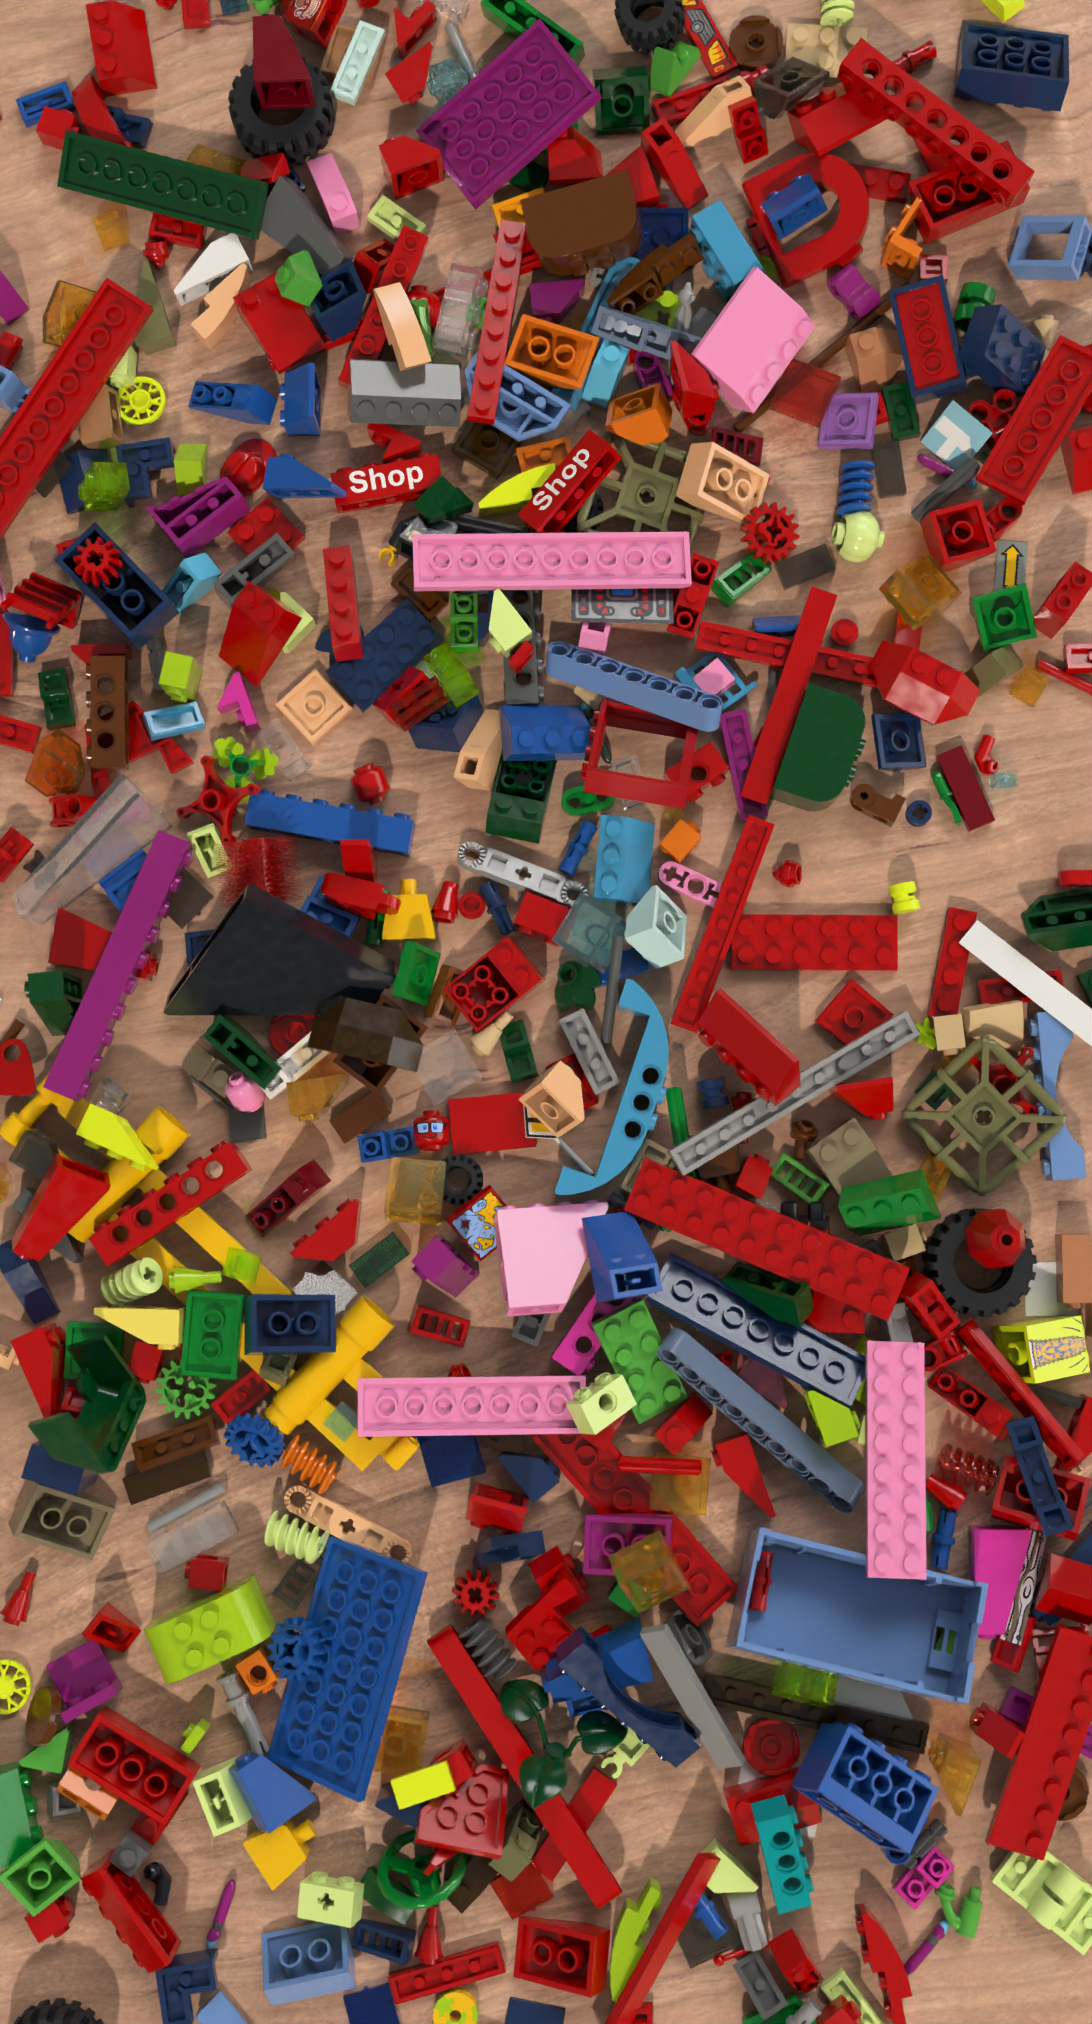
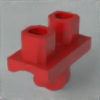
[0,827,35,883]

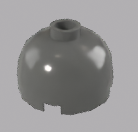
[662,1609,713,1669]

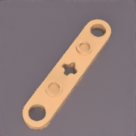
[284,1484,413,1564]

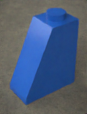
[228,1752,317,1833]

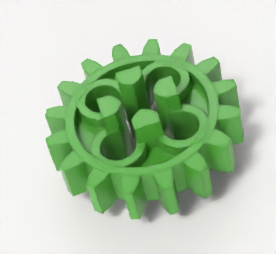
[155,1359,218,1419]

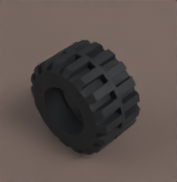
[614,0,686,55]

